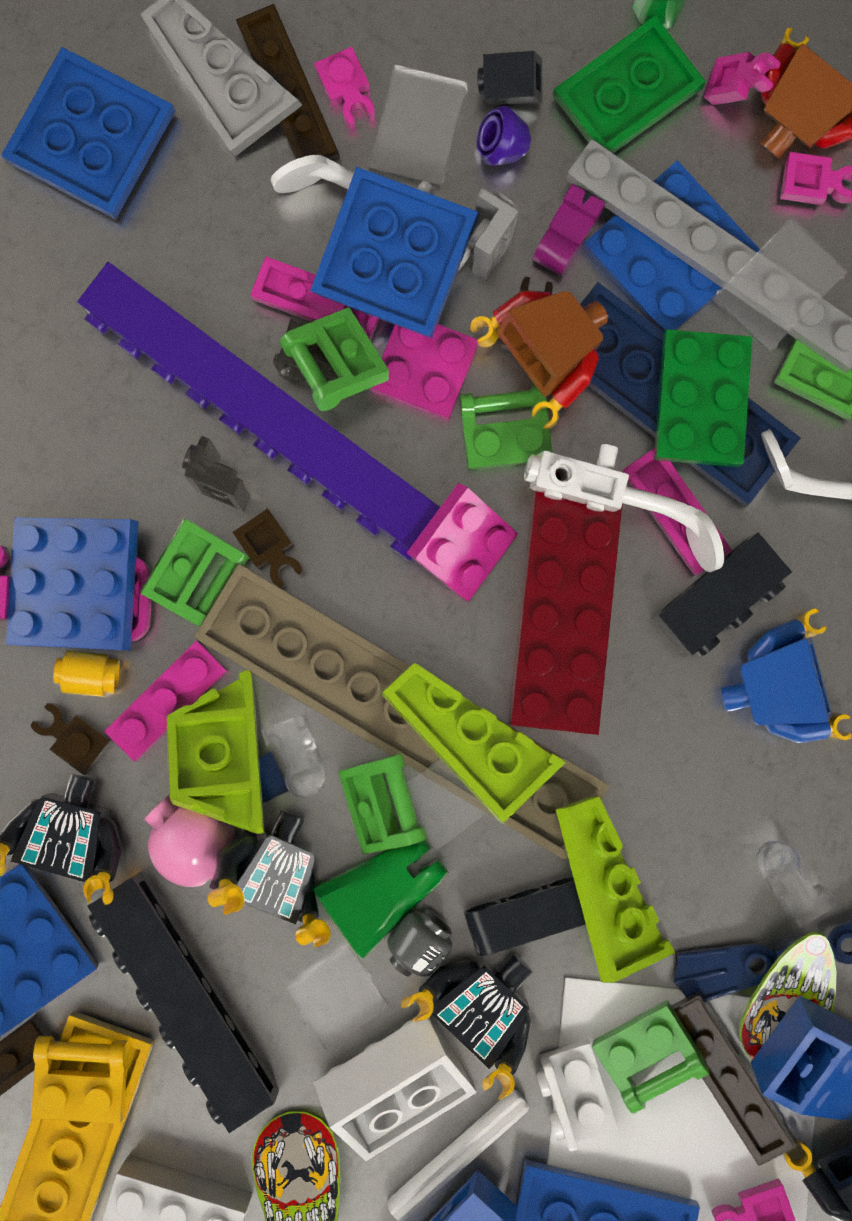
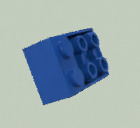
[751,995,852,1121]

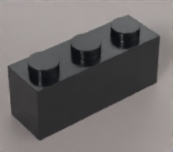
[652,532,792,657]

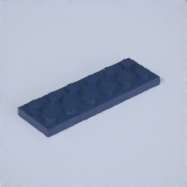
[580,282,801,507]

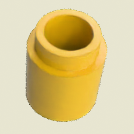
[53,650,120,697]

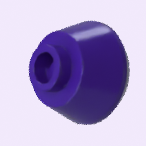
[477,106,531,166]

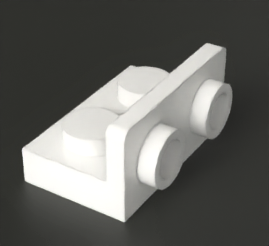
[535,1039,617,1152]

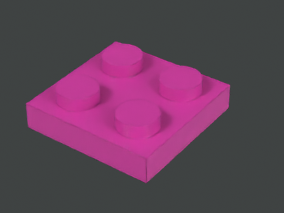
[370,324,479,422]
[407,483,518,602]

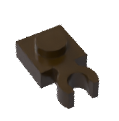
[232,508,304,589]
[30,703,113,775]

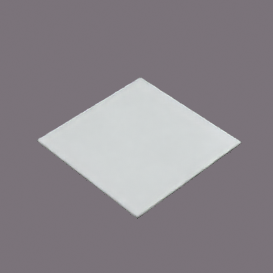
[547,977,814,1221]

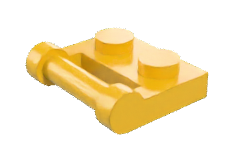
[31,1036,129,1124]

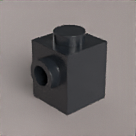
[477,51,542,106]

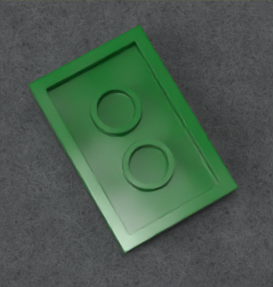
[553,15,706,153]
[654,329,753,467]

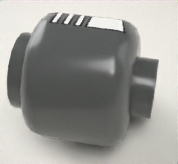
[387,910,452,977]

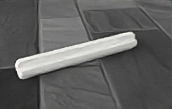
[387,1090,529,1221]

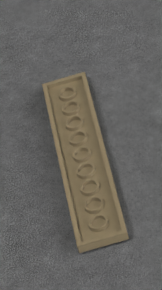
[194,564,610,861]

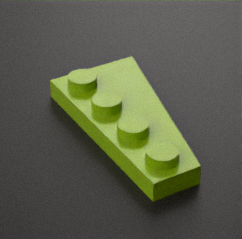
[381,663,566,824]
[556,796,675,983]

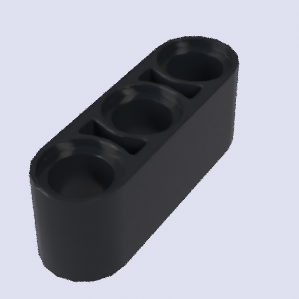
[464,876,586,956]

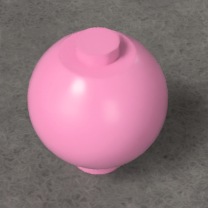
[144,795,236,887]

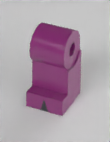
[532,184,605,277]

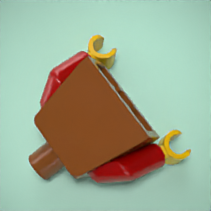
[760,27,852,159]
[470,290,608,429]

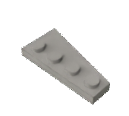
[140,0,302,156]

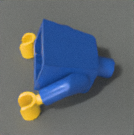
[721,609,852,743]

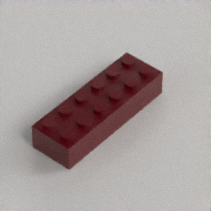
[508,471,623,735]

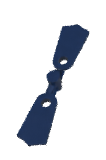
[673,921,852,1001]

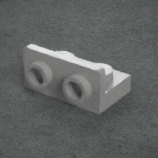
[470,188,519,281]

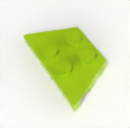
[167,670,264,834]

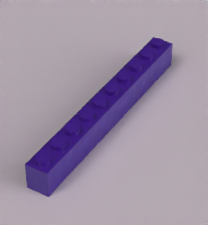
[77,262,440,562]

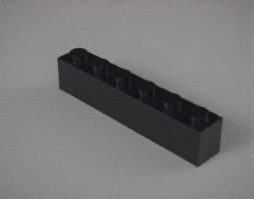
[87,872,279,1133]

